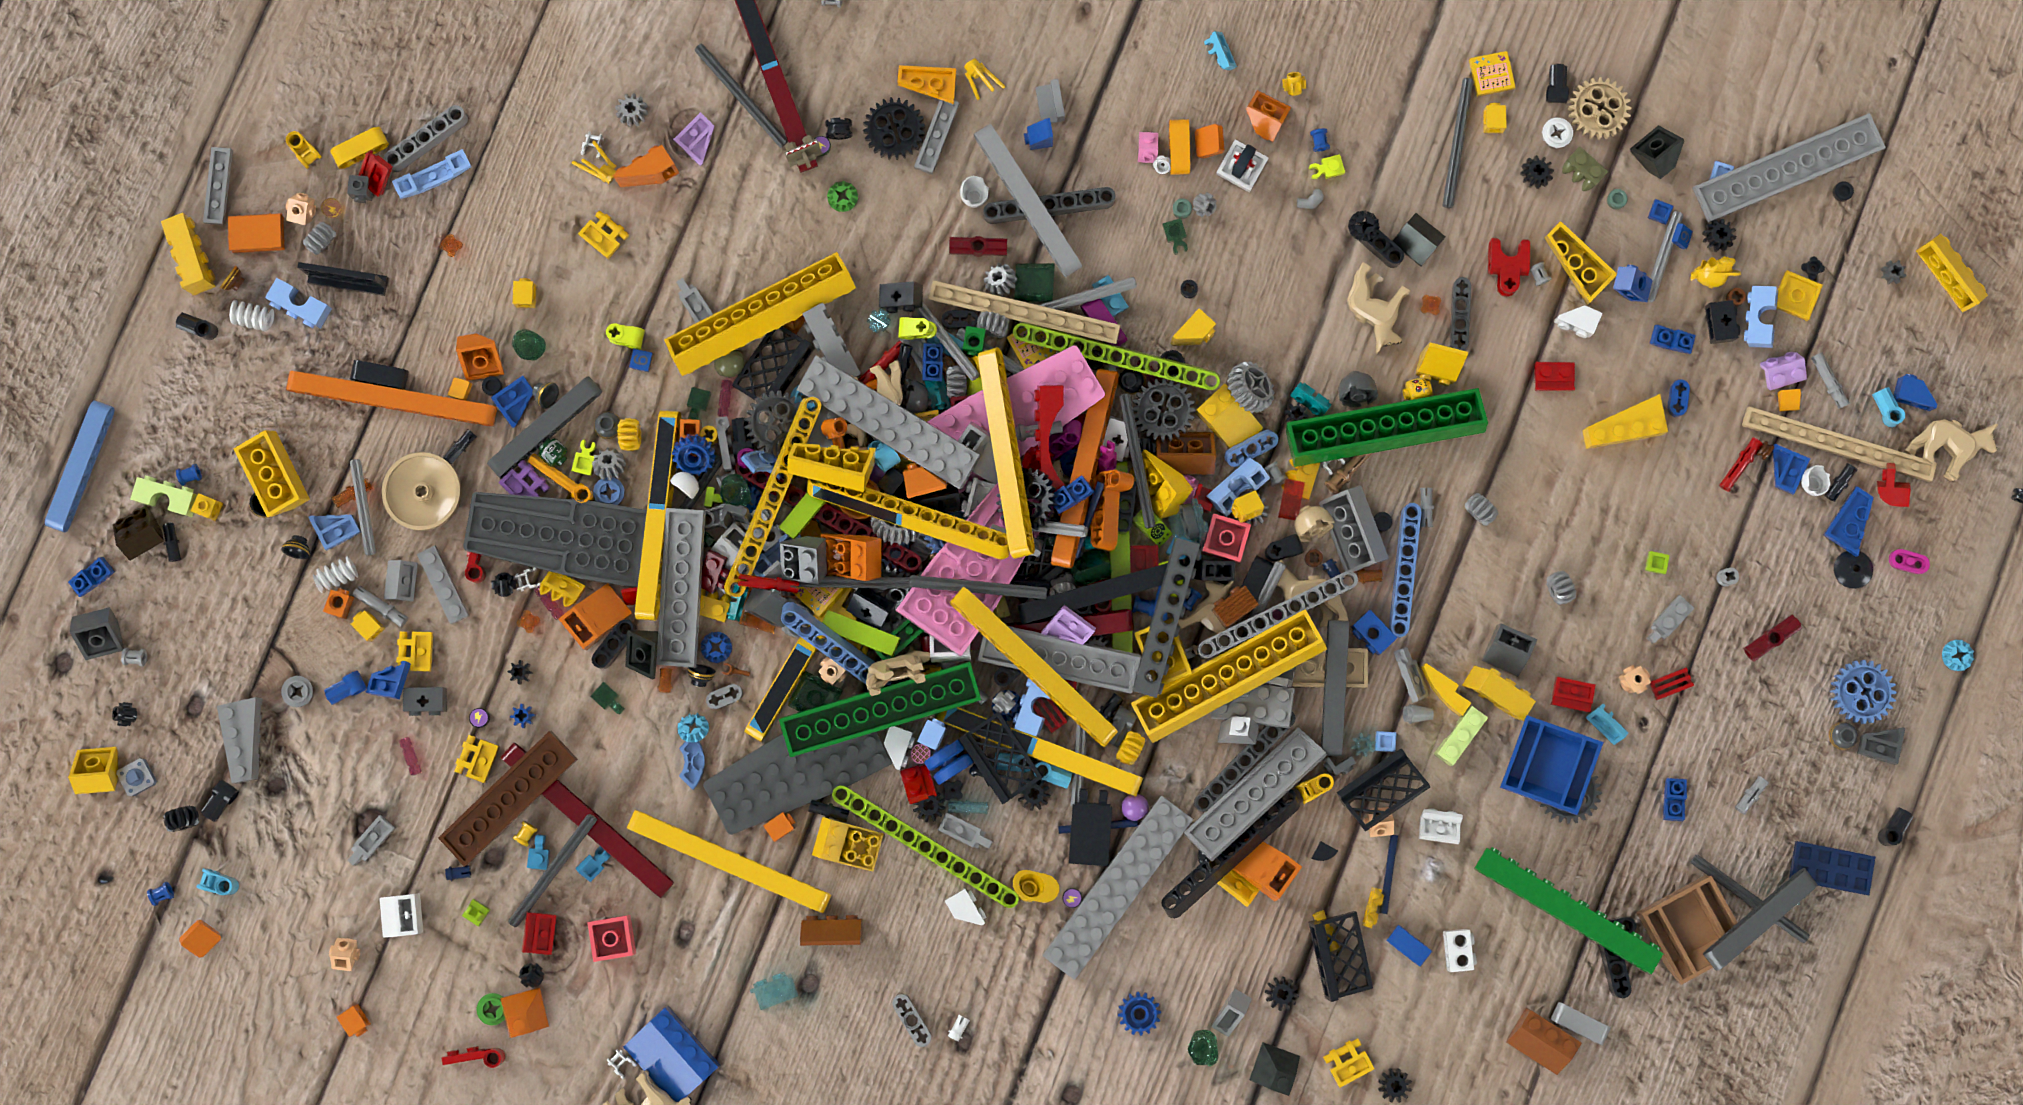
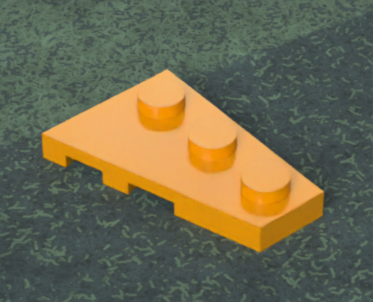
[897,65,956,104]

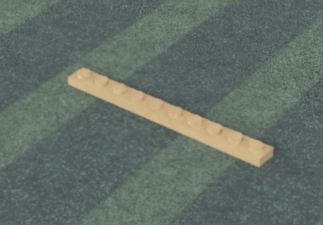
[929,280,1121,344]
[1742,407,1937,482]

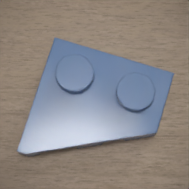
[308,515,362,551]

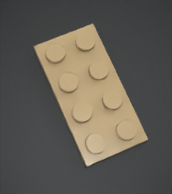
[1292,648,1368,688]

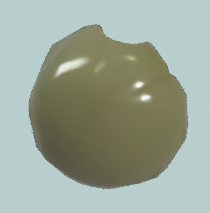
[714,350,744,378]

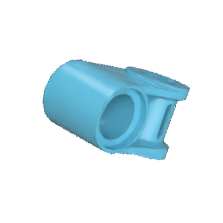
[867,440,901,473]
[196,868,239,895]

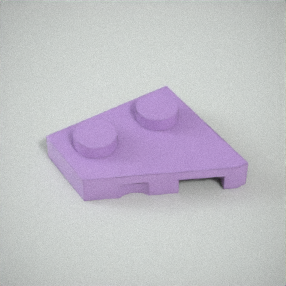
[673,112,714,166]
[1041,605,1096,645]

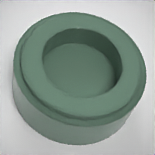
[1607,189,1628,209]
[1172,198,1192,219]

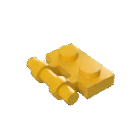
[578,210,629,260]
[396,631,433,672]
[454,735,500,783]
[1323,1038,1375,1088]

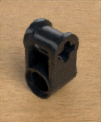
[1265,534,1304,562]

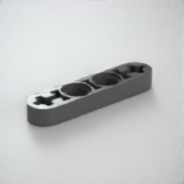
[1450,277,1471,351]

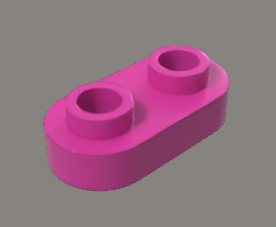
[1889,549,1930,575]

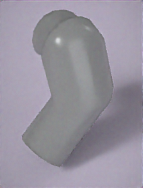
[1297,189,1324,209]

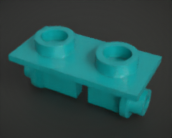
[925,373,951,411]
[1290,382,1332,417]
[727,583,754,623]

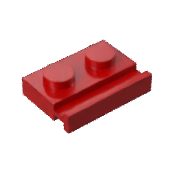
[358,150,393,197]
[1534,362,1575,391]
[1130,545,1158,573]
[1550,677,1596,713]
[900,764,937,804]
[522,912,557,955]

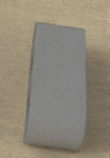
[1550,1002,1611,1046]

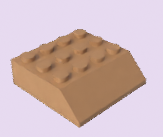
[1636,875,1751,985]

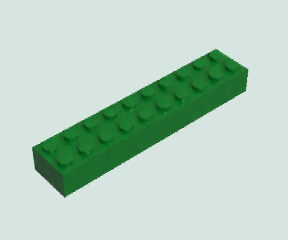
[1286,388,1488,467]
[779,661,981,757]

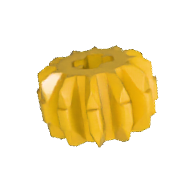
[617,418,642,451]
[1116,731,1145,765]

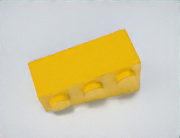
[1462,666,1536,721]

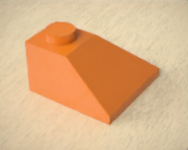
[1246,90,1291,142]
[456,333,504,381]
[903,462,948,498]
[500,987,549,1038]

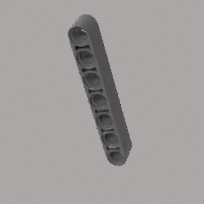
[983,187,1116,224]
[487,376,602,479]
[1321,620,1349,756]
[1194,712,1296,812]
[1703,868,1818,971]

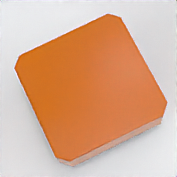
[1195,124,1225,159]
[179,920,221,958]

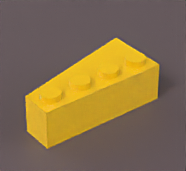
[1544,221,1617,304]
[1582,394,1668,449]

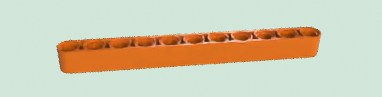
[1051,369,1119,568]
[286,371,497,427]

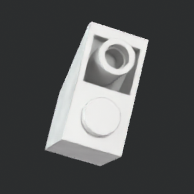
[1554,305,1602,338]
[884,726,915,770]
[945,888,987,925]

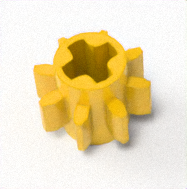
[1282,72,1307,96]

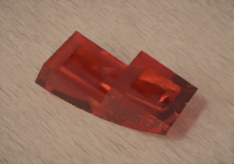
[1278,479,1305,521]

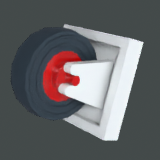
[1216,140,1268,193]

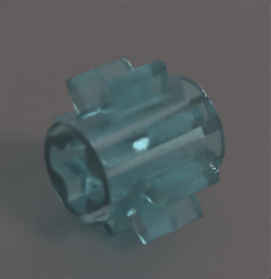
[867,308,891,333]
[1350,733,1376,757]

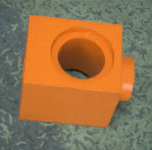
[323,588,354,619]
[763,812,796,842]
[336,1004,371,1037]

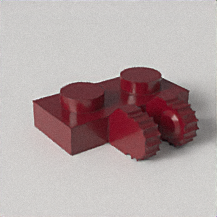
[701,550,732,594]

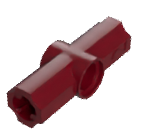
[949,236,1008,257]
[1743,615,1802,662]

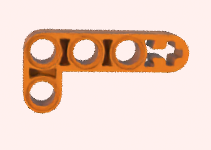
[1091,470,1134,551]

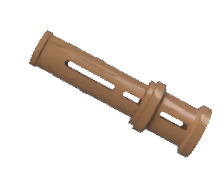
[1324,453,1372,495]

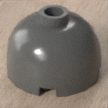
[1338,371,1378,407]
[901,379,932,414]

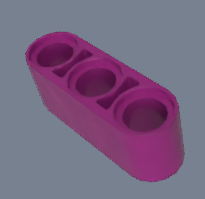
[1080,299,1128,346]
[1049,420,1083,461]

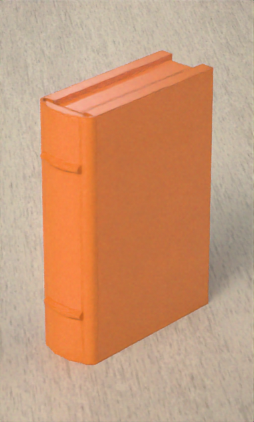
[228,213,285,253]

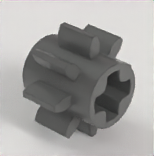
[1880,260,1907,285]

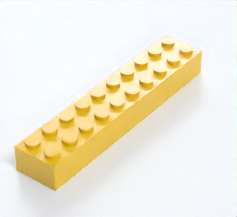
[664,252,856,376]
[1131,609,1327,743]

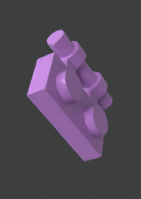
[499,460,550,497]

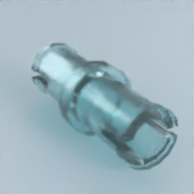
[948,800,988,815]

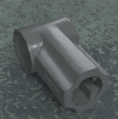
[1109,706,1137,748]

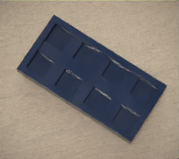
[1789,841,1876,896]

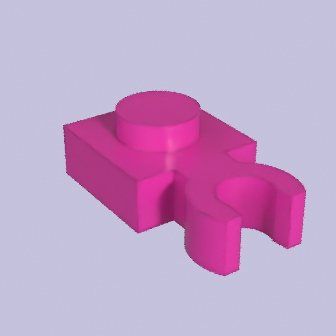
[1098,440,1117,473]

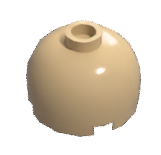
[1295,505,1335,542]

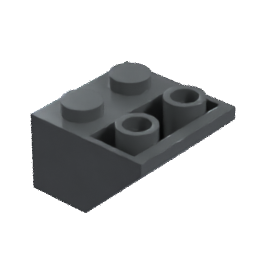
[780,536,827,584]
[743,588,797,628]
[1482,624,1538,677]

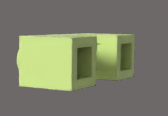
[130,475,197,517]
[1434,706,1488,766]

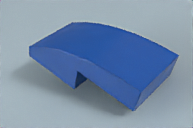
[1650,325,1696,354]
[922,343,943,382]
[1053,475,1094,514]
[68,557,115,597]
[1663,778,1687,822]
[1386,925,1433,967]

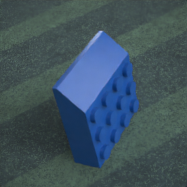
[1500,715,1604,815]

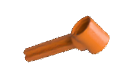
[821,417,847,449]

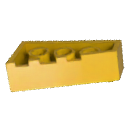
[161,212,216,295]
[787,443,876,492]

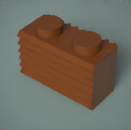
[1212,585,1259,629]

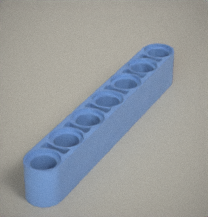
[45,400,115,532]
[1389,503,1421,638]
[781,602,891,686]

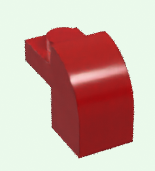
[1877,463,1911,507]

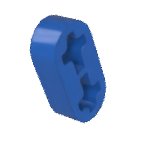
[1668,379,1690,417]

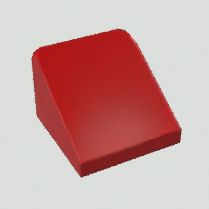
[621,587,638,605]

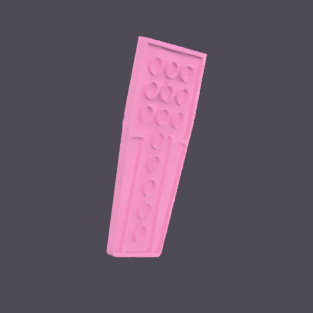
[927,345,1105,493]
[896,483,1053,657]

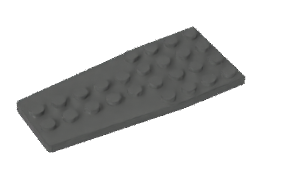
[463,492,647,587]
[703,693,892,835]

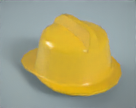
[1013,870,1059,903]

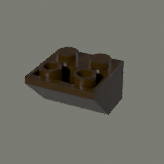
[113,505,164,561]

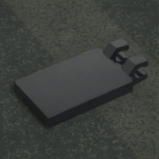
[1068,788,1112,866]

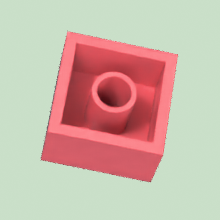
[1201,513,1251,564]
[587,915,636,962]

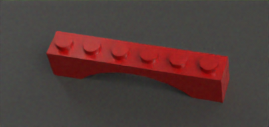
[1034,385,1065,503]

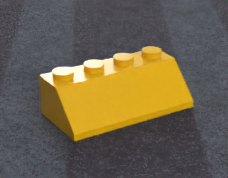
[1916,233,1988,313]
[233,430,310,518]

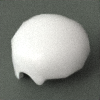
[960,175,989,208]
[1801,465,1831,496]
[670,472,699,499]

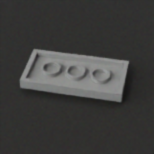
[1211,684,1295,728]

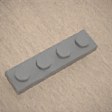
[914,100,960,175]
[203,147,233,226]
[417,546,469,624]

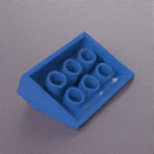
[623,1006,720,1102]

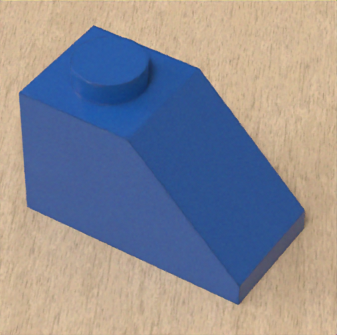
[1024,118,1053,150]
[1893,374,1938,411]

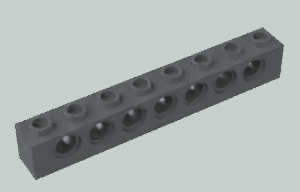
[1132,538,1202,698]

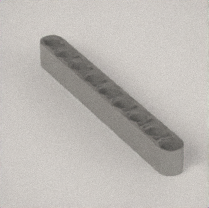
[973,124,1082,277]
[1197,571,1358,659]

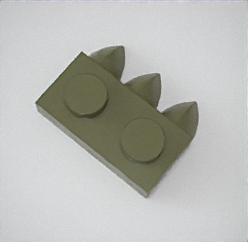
[1562,146,1609,191]

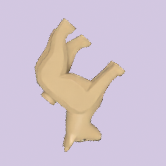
[1347,262,1410,354]
[845,360,903,447]
[1904,419,1998,481]
[1276,560,1348,627]
[1177,580,1237,664]
[866,646,931,696]
[602,1070,692,1105]

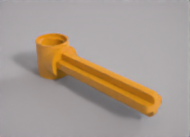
[528,453,594,503]

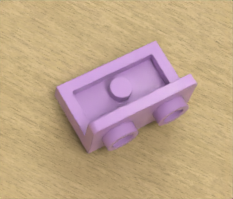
[1760,352,1807,390]

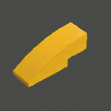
[1421,663,1471,717]

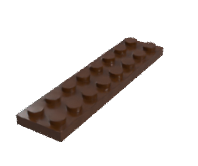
[438,731,578,867]

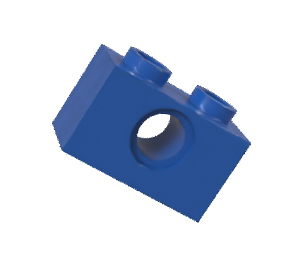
[1613,264,1653,302]
[1351,610,1397,655]

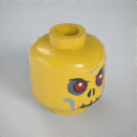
[1402,377,1433,401]

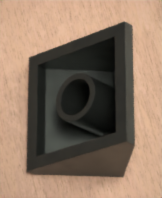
[1393,213,1446,266]
[625,630,658,680]

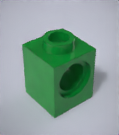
[963,326,986,357]

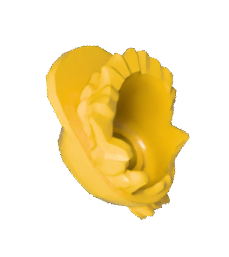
[1690,256,1741,289]

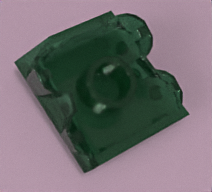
[1014,263,1055,304]
[1069,548,1112,585]
[788,671,843,712]

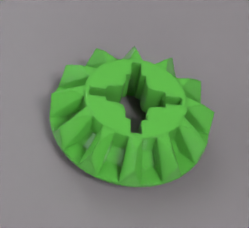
[827,181,858,212]
[476,993,505,1025]

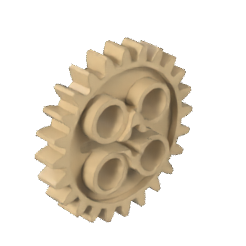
[1567,77,1632,140]

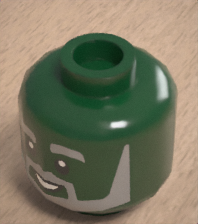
[538,438,568,467]

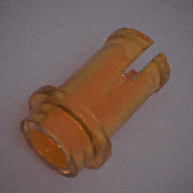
[1357,568,1383,584]
[657,668,673,693]

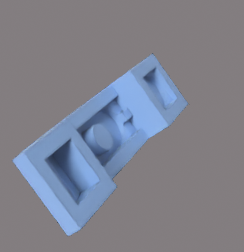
[392,149,471,199]

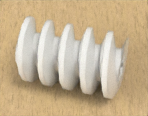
[229,300,274,332]
[313,556,358,593]

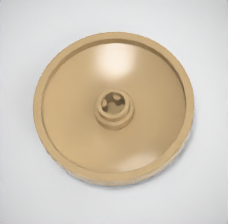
[382,452,462,531]

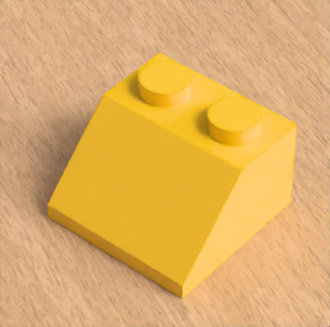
[1170,308,1216,346]
[68,747,118,794]

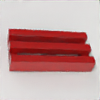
[1650,667,1694,700]
[1033,698,1067,733]

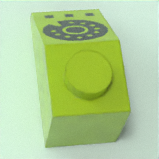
[1132,509,1173,548]

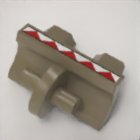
[784,135,822,168]

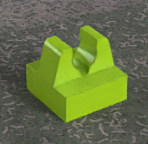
[704,487,724,509]
[1645,551,1670,575]
[462,899,491,927]

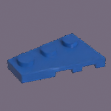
[1823,486,1874,557]

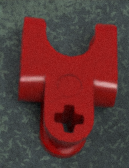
[1488,238,1530,297]

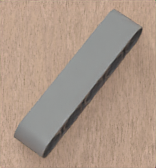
[384,105,468,172]

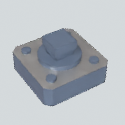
[116,758,157,796]

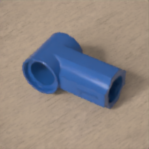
[324,671,367,705]

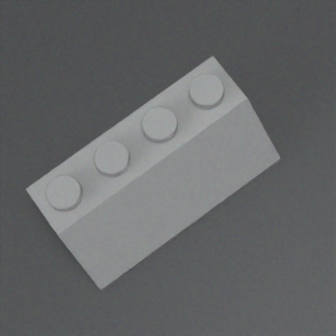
[1319,486,1389,572]

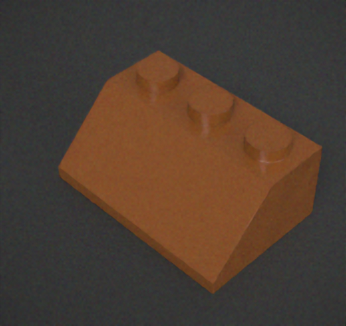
[1155,432,1216,475]
[800,915,863,946]
[1506,1008,1582,1075]

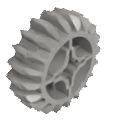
[1227,361,1275,413]
[871,498,921,546]

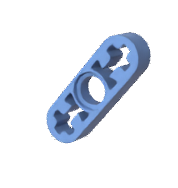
[1224,429,1278,467]

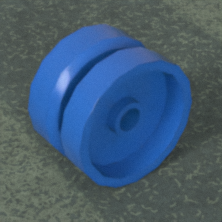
[924,739,974,785]

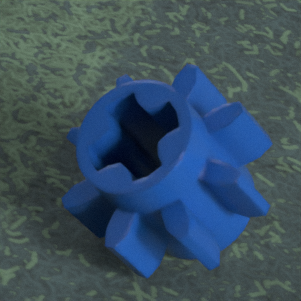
[510,704,536,728]

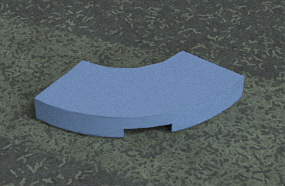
[741,451,788,479]
[679,741,705,790]

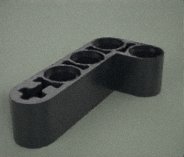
[1598,916,1637,998]

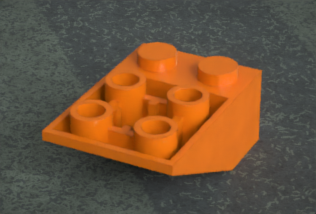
[613,145,679,187]
[821,534,881,581]
[559,583,632,651]
[1232,838,1302,902]

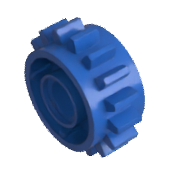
[672,434,716,476]
[1118,991,1161,1036]

